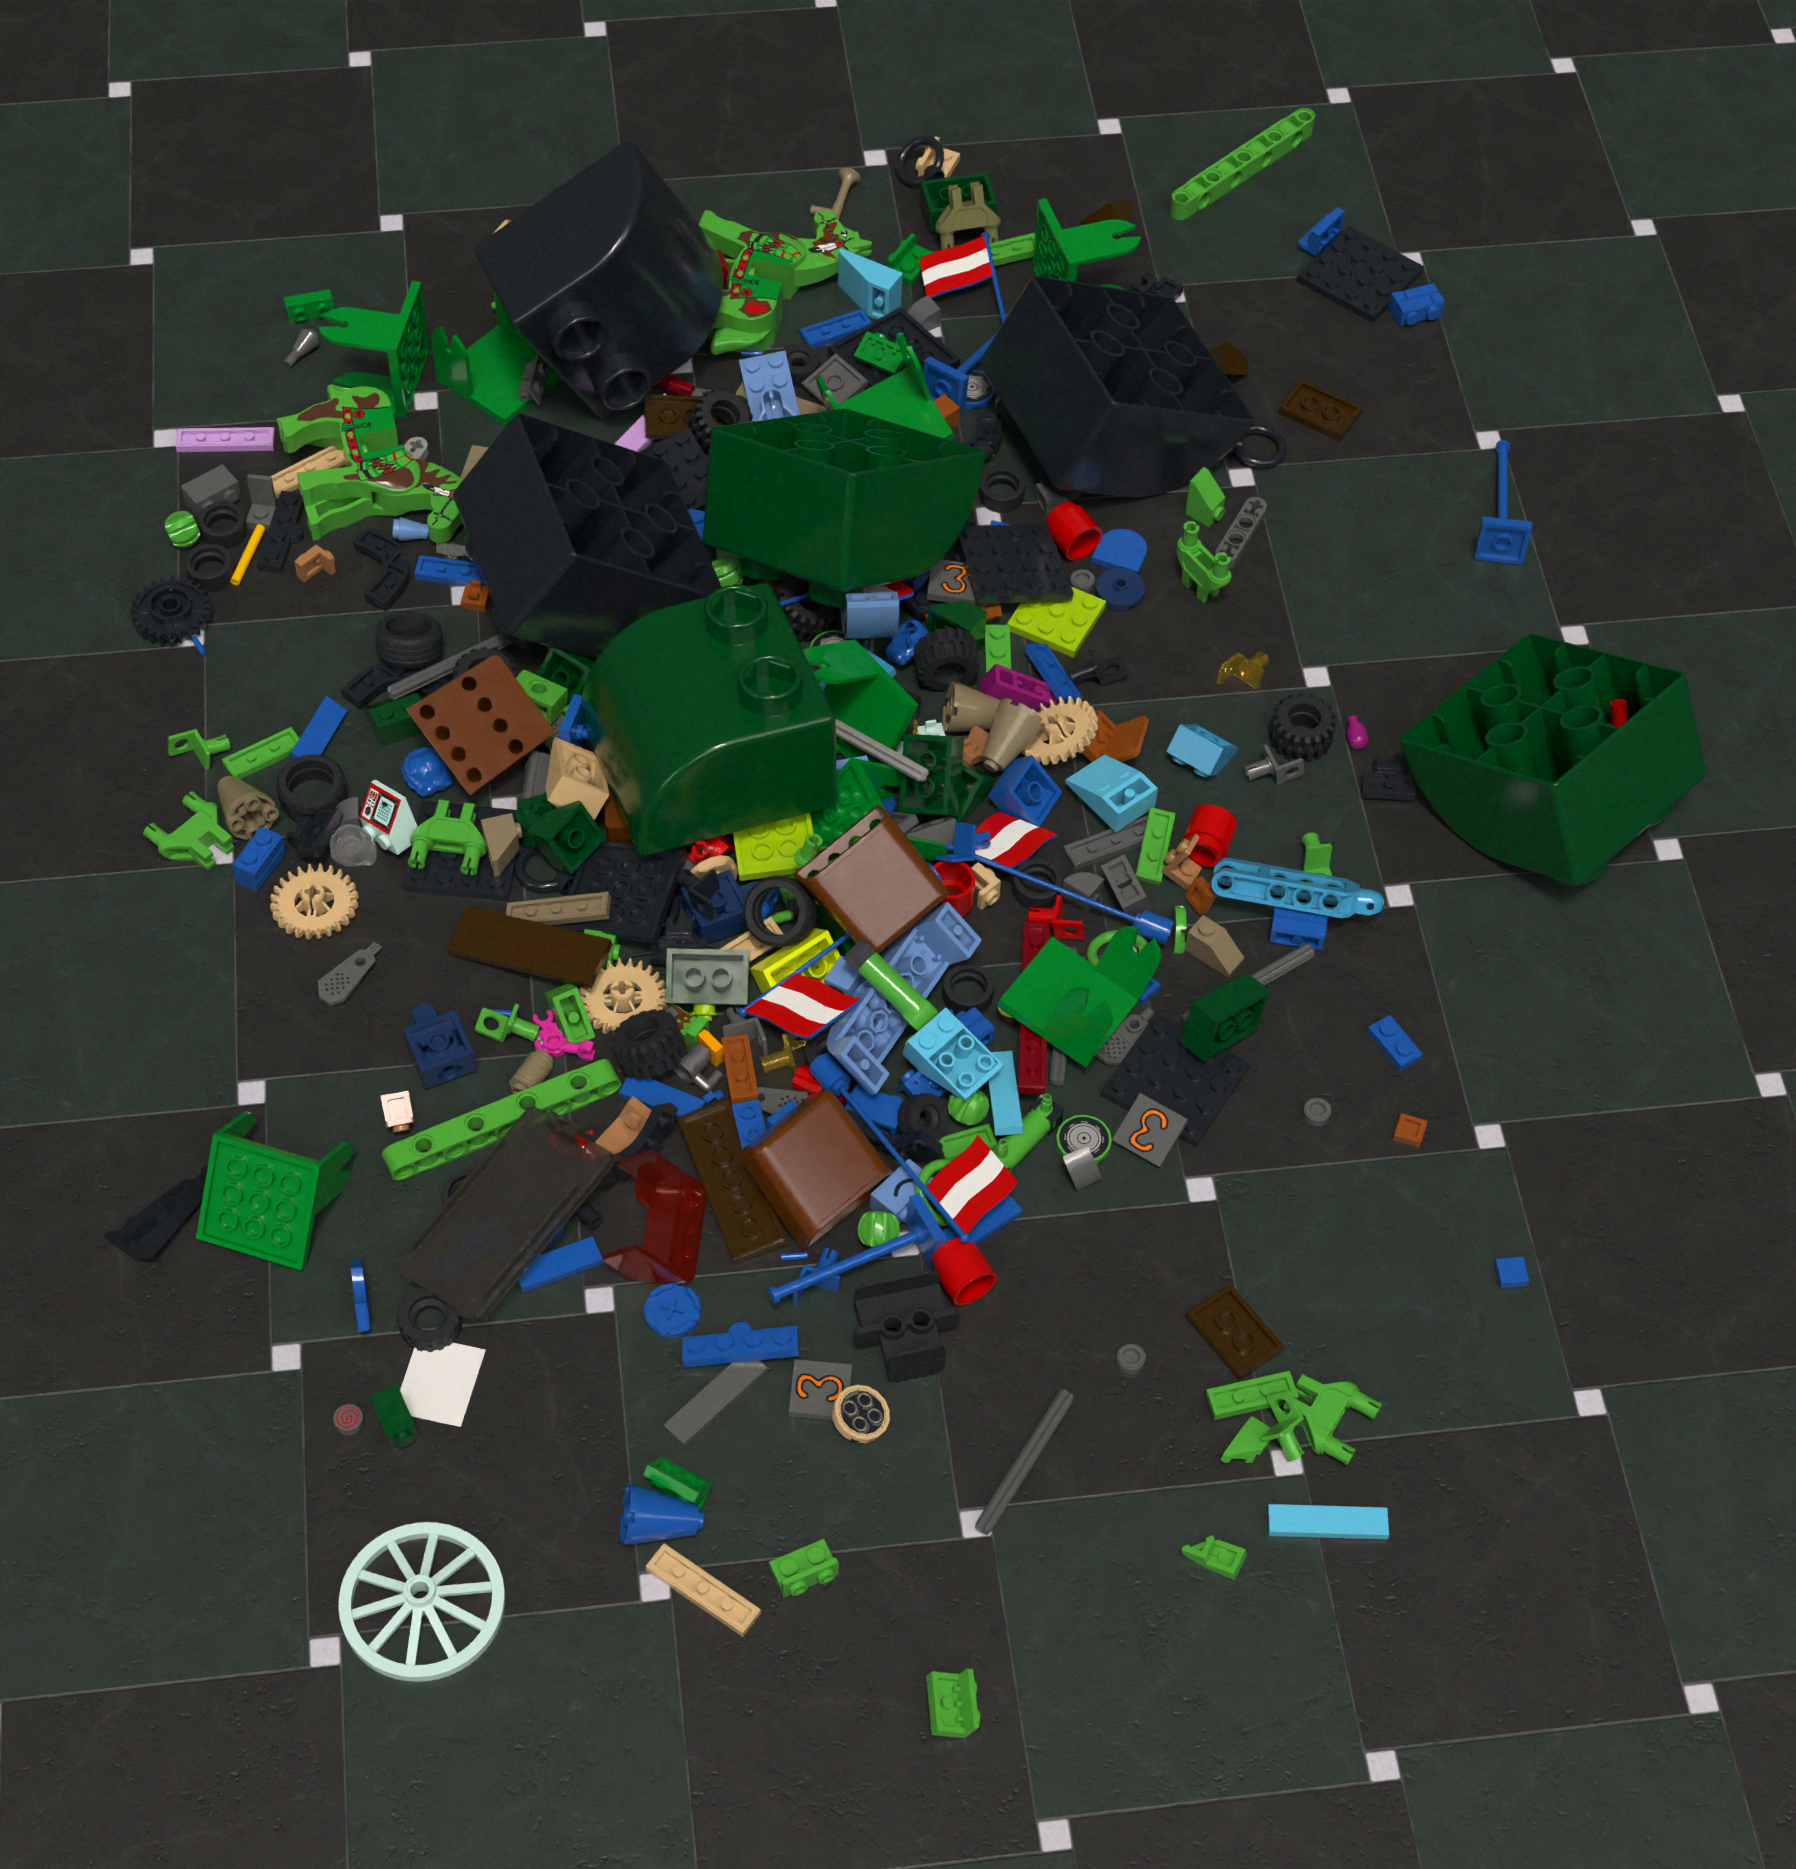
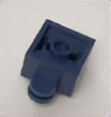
[681,870,759,944]
[403,1003,477,1089]

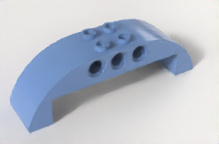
[839,592,899,639]
[827,902,982,1095]

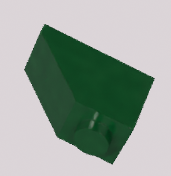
[369,1383,419,1450]

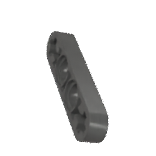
[1215,497,1267,569]

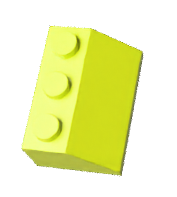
[750,928,840,993]

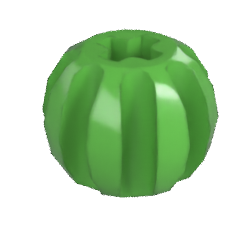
[164,511,200,548]
[712,556,744,587]
[947,1090,989,1125]
[858,1211,900,1247]

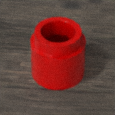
[1046,502,1103,561]
[1182,804,1237,867]
[931,861,975,918]
[931,1237,998,1306]

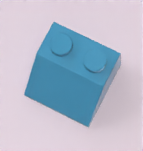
[1166,724,1239,778]

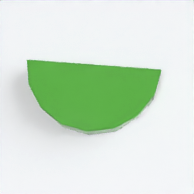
[1173,905,1186,954]

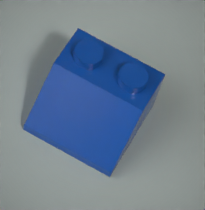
[988,755,1062,827]

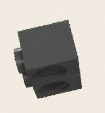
[1101,854,1153,917]

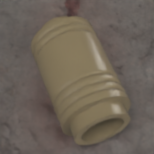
[509,1049,554,1094]

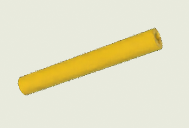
[230,524,265,586]

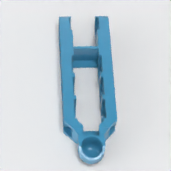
[1211,858,1384,918]

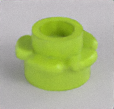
[690,1004,717,1021]

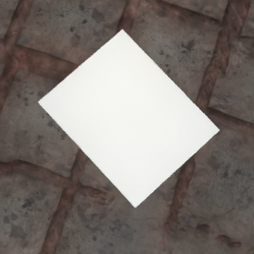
[400,1343,486,1427]

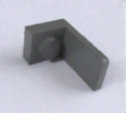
[246,474,277,531]

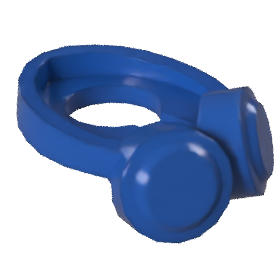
[761,888,780,921]

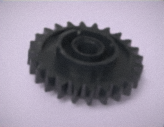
[130,576,213,645]

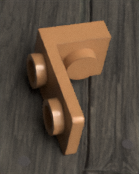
[1162,834,1202,890]
[593,1096,652,1156]

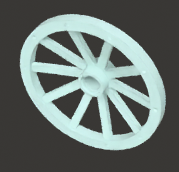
[339,1522,505,1682]

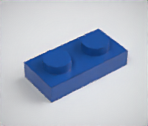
[1367,1015,1423,1072]

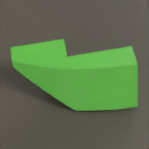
[1220,1416,1273,1463]
[1181,1535,1247,1580]

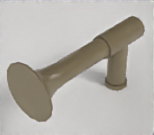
[810,168,860,220]

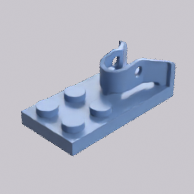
[739,351,800,422]

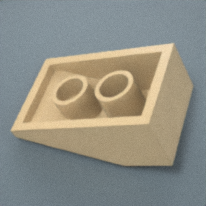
[545,737,609,820]

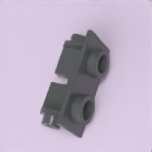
[518,354,549,405]

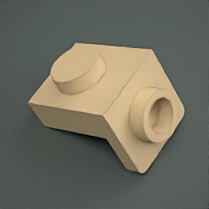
[971,862,1001,910]

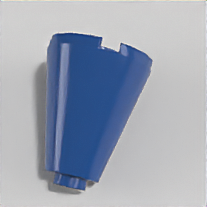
[620,1484,704,1545]

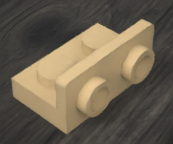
[916,136,960,178]

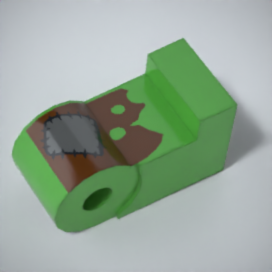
[664,1004,710,1048]

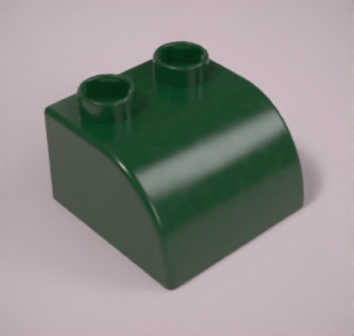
[703,409,986,607]
[581,583,837,856]
[1399,634,1706,887]

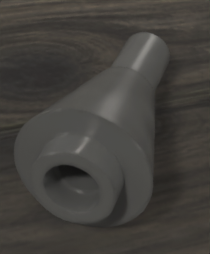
[284,329,320,368]

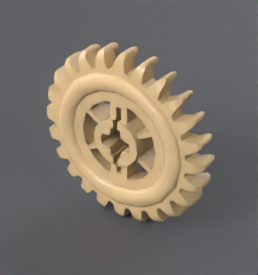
[1021,696,1098,765]
[270,863,359,939]
[579,958,667,1034]

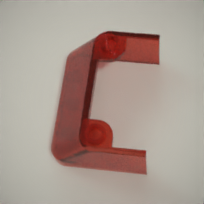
[602,1150,706,1285]

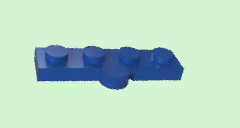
[682,1322,799,1368]

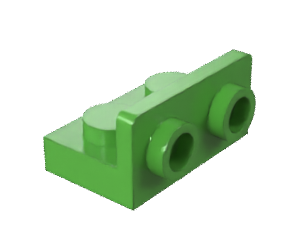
[769,1539,839,1598]

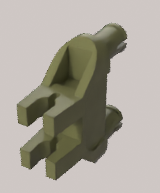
[935,181,1001,250]

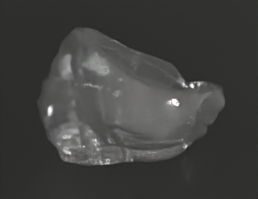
[330,824,377,867]

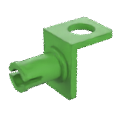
[168,729,230,770]
[1302,832,1335,887]
[474,1003,540,1042]
[1260,1389,1304,1461]

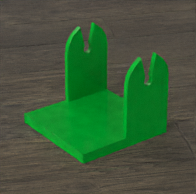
[1032,198,1141,290]
[318,281,430,418]
[431,291,563,426]
[815,332,955,440]
[803,640,918,765]
[810,757,948,861]
[997,926,1162,1068]
[196,1111,355,1271]

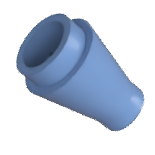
[392,517,428,542]

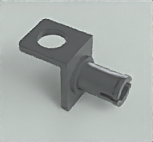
[1243,744,1305,785]
[722,1005,768,1057]

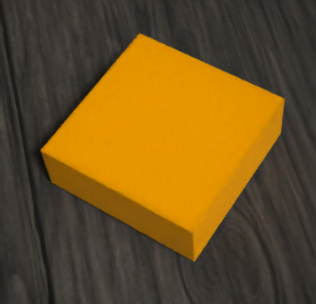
[698,1030,723,1067]

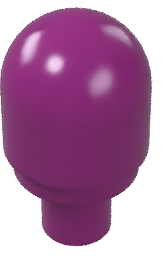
[1346,716,1369,750]

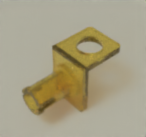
[1216,651,1269,689]
[760,1033,808,1074]

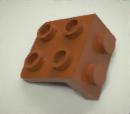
[1082,710,1149,762]

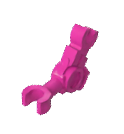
[533,1010,596,1061]

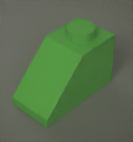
[1185,467,1225,527]
[544,983,595,1043]

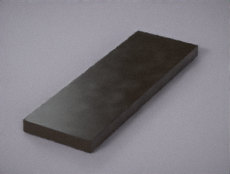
[446,906,613,989]
[677,1098,787,1264]

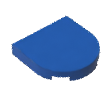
[1091,529,1147,574]

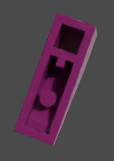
[980,663,1059,710]

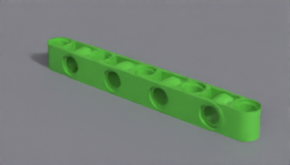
[1170,108,1315,220]
[381,1059,622,1180]

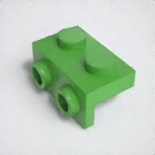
[926,1668,980,1738]

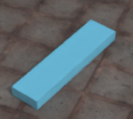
[988,1051,1023,1135]
[1267,1504,1389,1540]

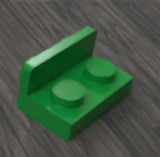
[887,233,933,287]
[284,289,335,324]
[854,331,904,375]
[644,1456,712,1510]

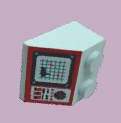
[359,780,417,855]

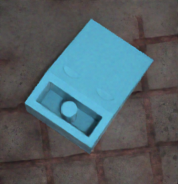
[838,249,902,319]
[1065,754,1158,832]
[902,1008,1004,1101]

